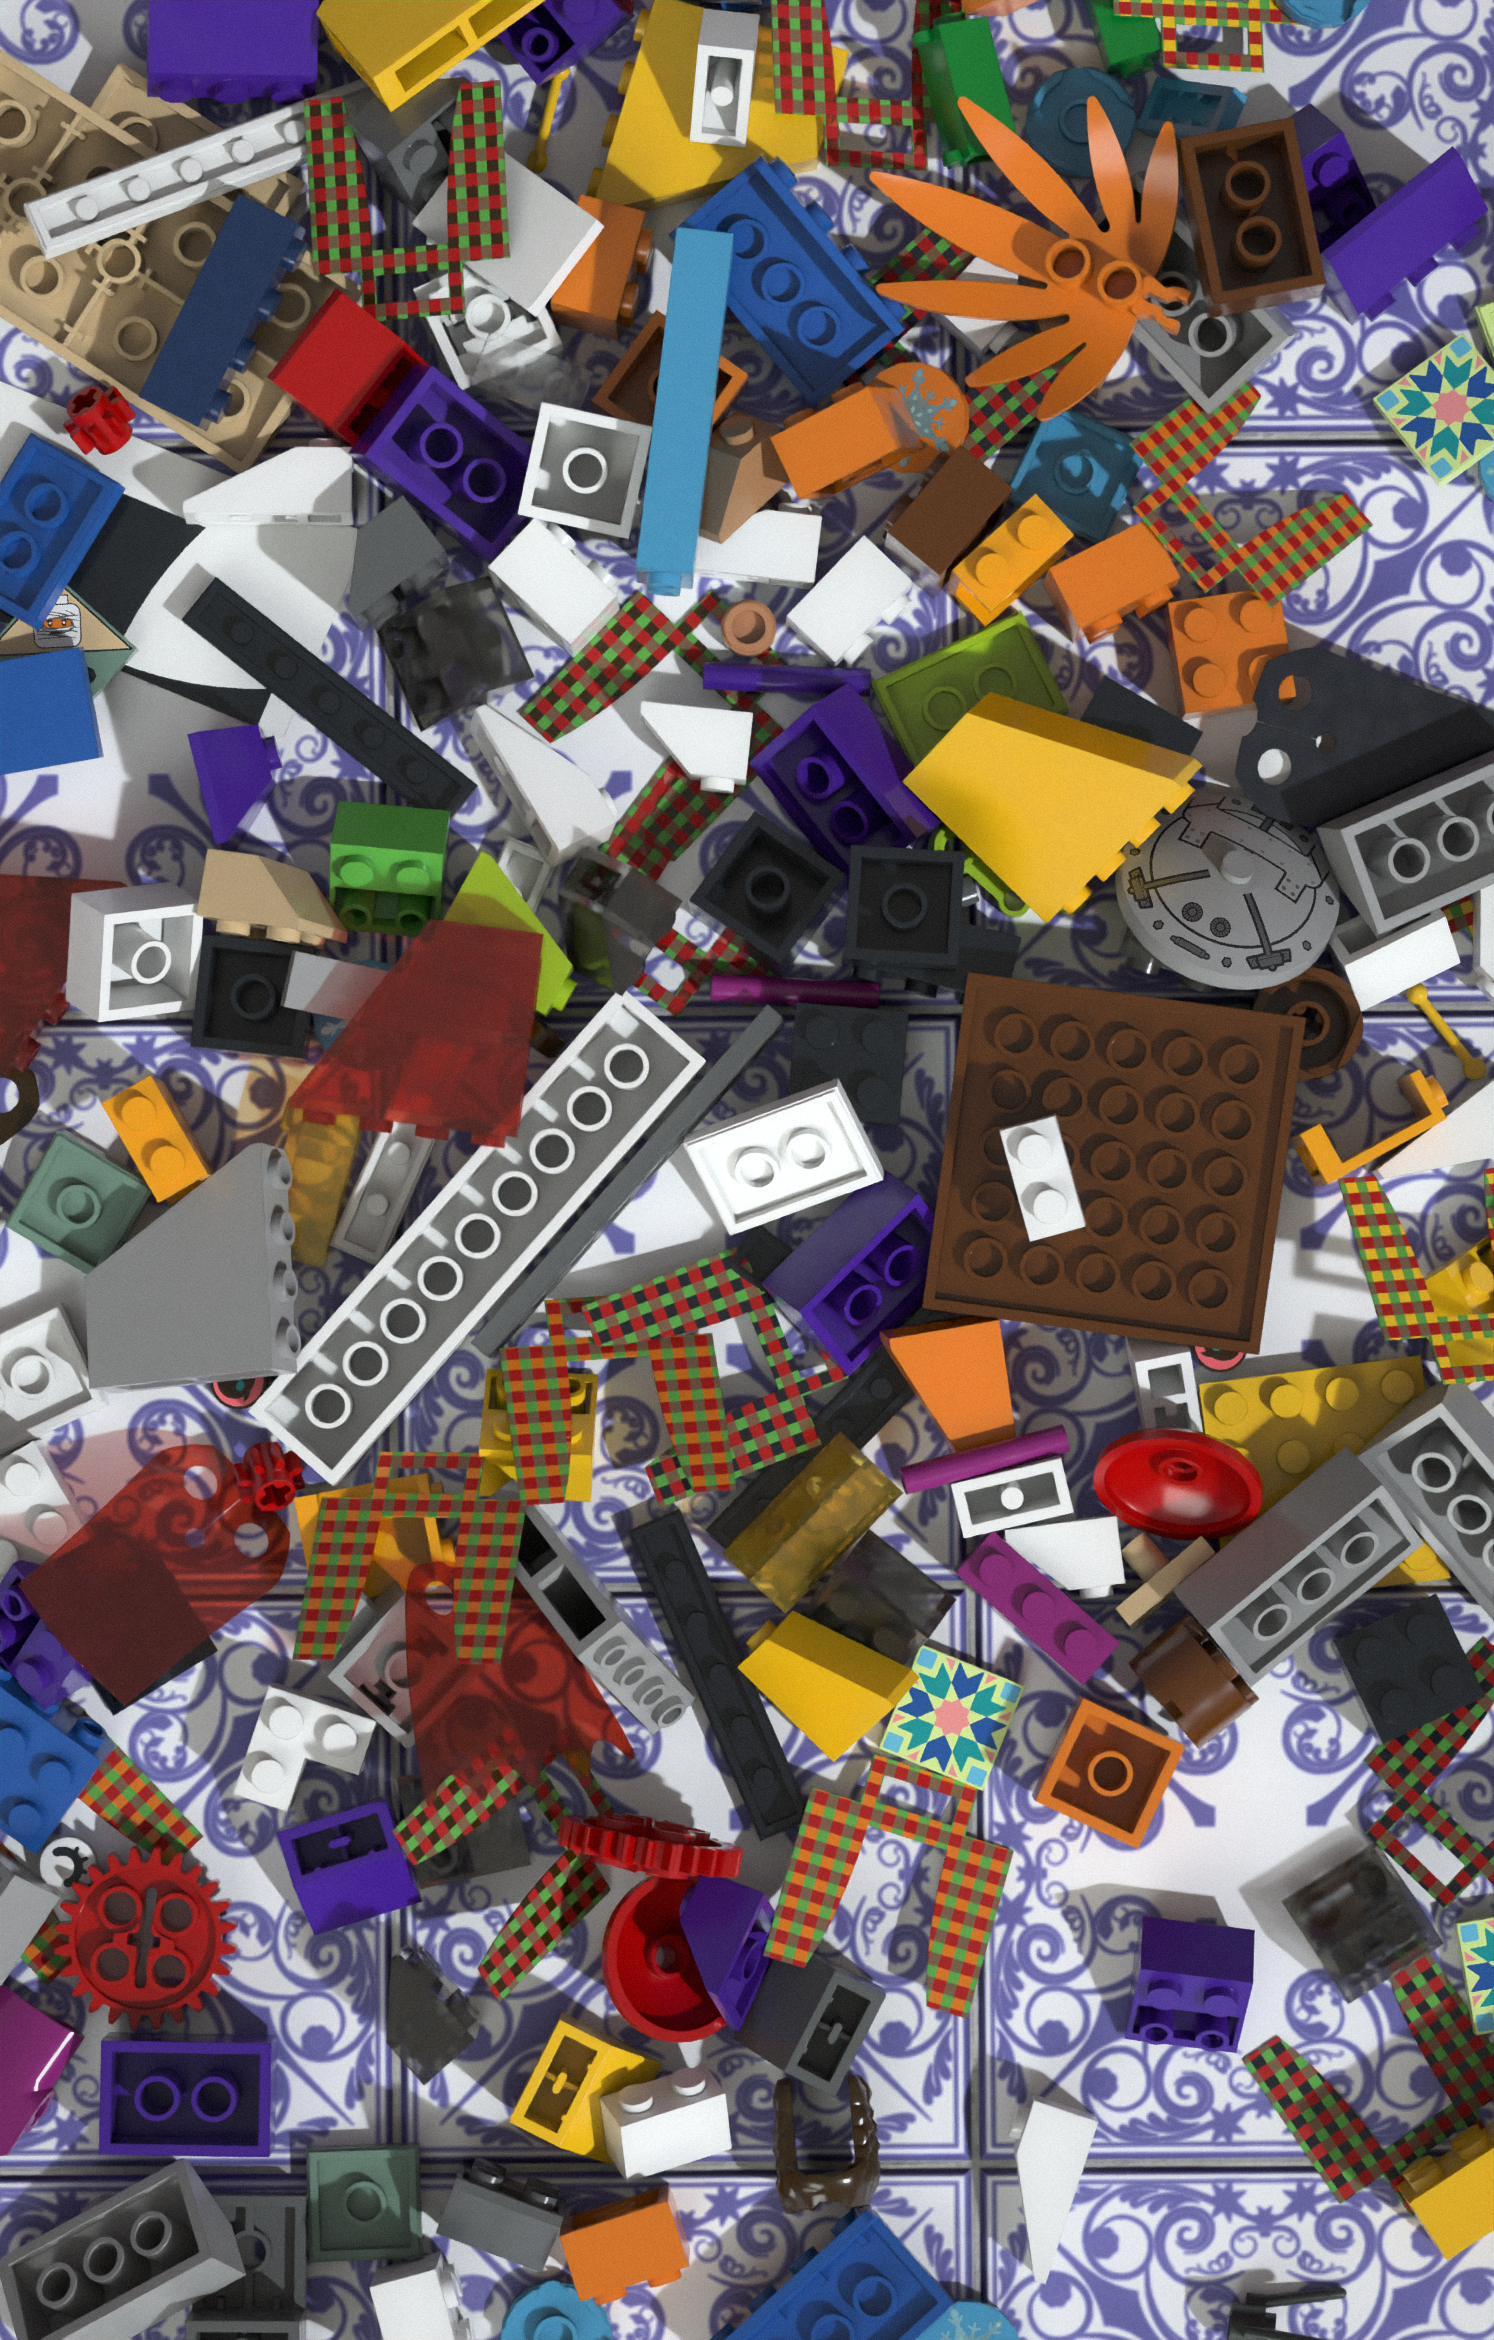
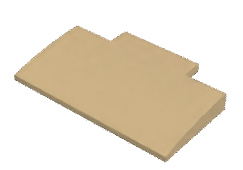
[0,49,362,474]

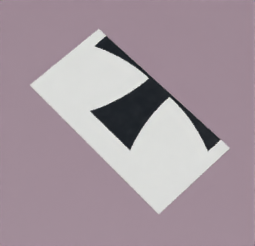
[0,381,358,738]

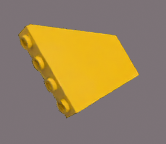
[316,0,545,112]
[586,0,849,211]
[902,692,1203,924]

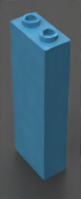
[636,227,734,597]

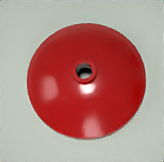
[1093,1427,1263,1540]
[601,1876,727,2043]

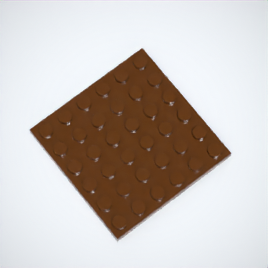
[922,972,1306,1355]

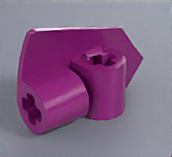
[0,1983,85,2156]

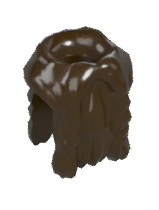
[772,2075,881,2215]

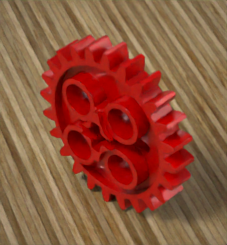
[557,1813,743,1880]
[54,1845,238,2030]

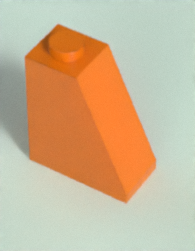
[879,1315,1016,1453]

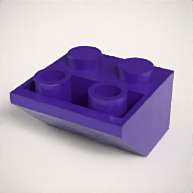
[497,0,635,86]
[1289,103,1377,253]
[0,1560,132,1710]
[277,1794,422,1935]
[1125,1916,1255,2053]

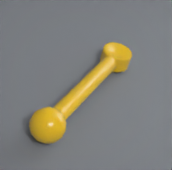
[526,68,570,174]
[1406,983,1486,1080]

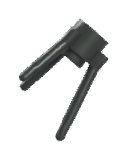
[1227,2287,1347,2340]

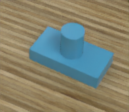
[1136,77,1248,142]

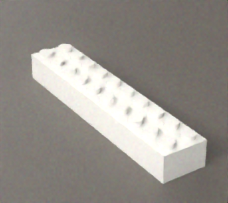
[248,986,706,1486]

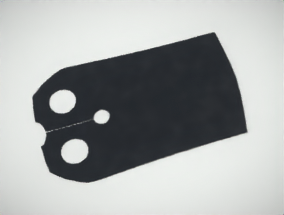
[1235,647,1494,828]

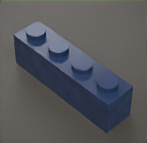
[138,194,308,432]

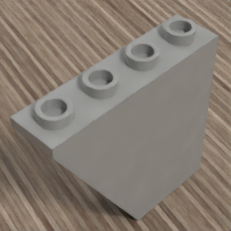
[84,1143,301,1393]
[488,1478,697,1735]

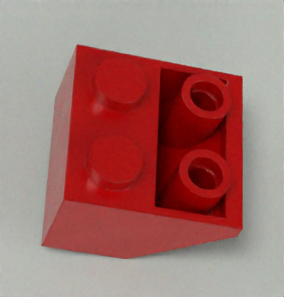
[267,288,428,447]

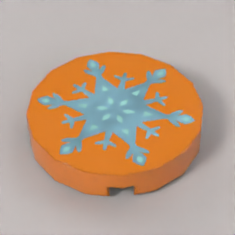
[869,362,969,473]

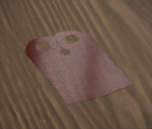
[18,1444,290,1706]

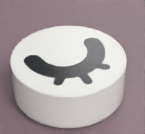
[40,1836,98,1894]

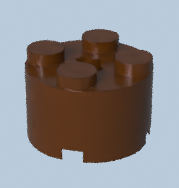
[1247,967,1364,1083]
[1128,1613,1259,1749]

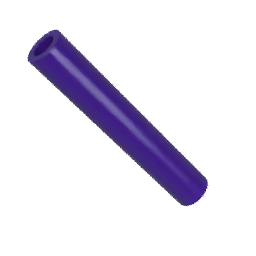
[703,662,871,697]

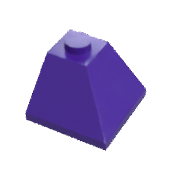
[187,724,283,852]
[679,1875,775,2031]

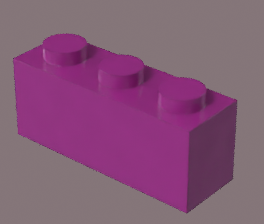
[953,1531,1120,1685]

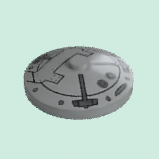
[1115,793,1340,990]

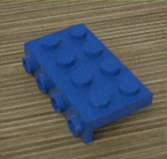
[669,154,907,408]
[0,1662,115,1855]
[710,2208,957,2340]

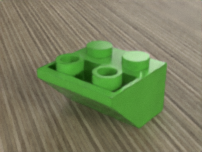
[329,800,450,939]

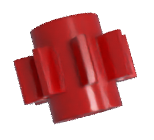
[63,386,136,455]
[233,1442,305,1511]

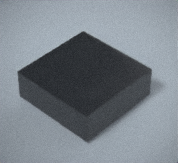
[727,1225,793,1294]

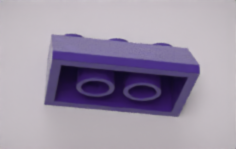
[146,0,319,105]
[1320,146,1488,326]
[749,682,943,890]
[761,1168,935,1376]

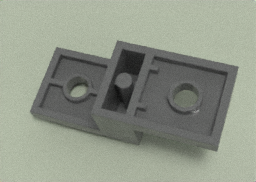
[185,2192,308,2340]

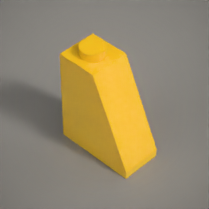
[737,1611,920,1762]

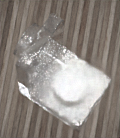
[471,331,595,411]

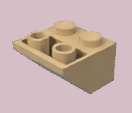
[196,848,348,951]

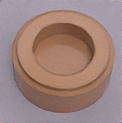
[720,600,777,657]

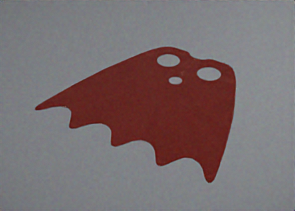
[405,1561,635,1807]

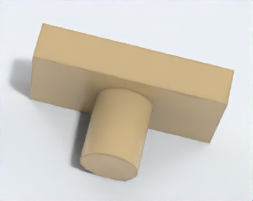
[1115,1532,1216,1631]

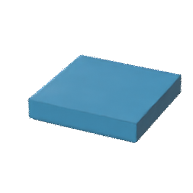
[1008,408,1143,545]

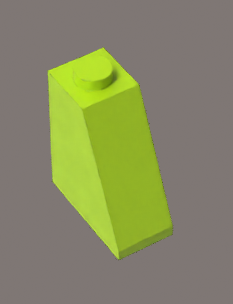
[427,851,578,1018]

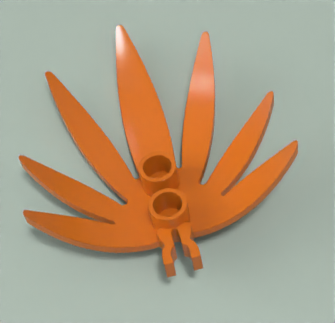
[869,96,1194,422]

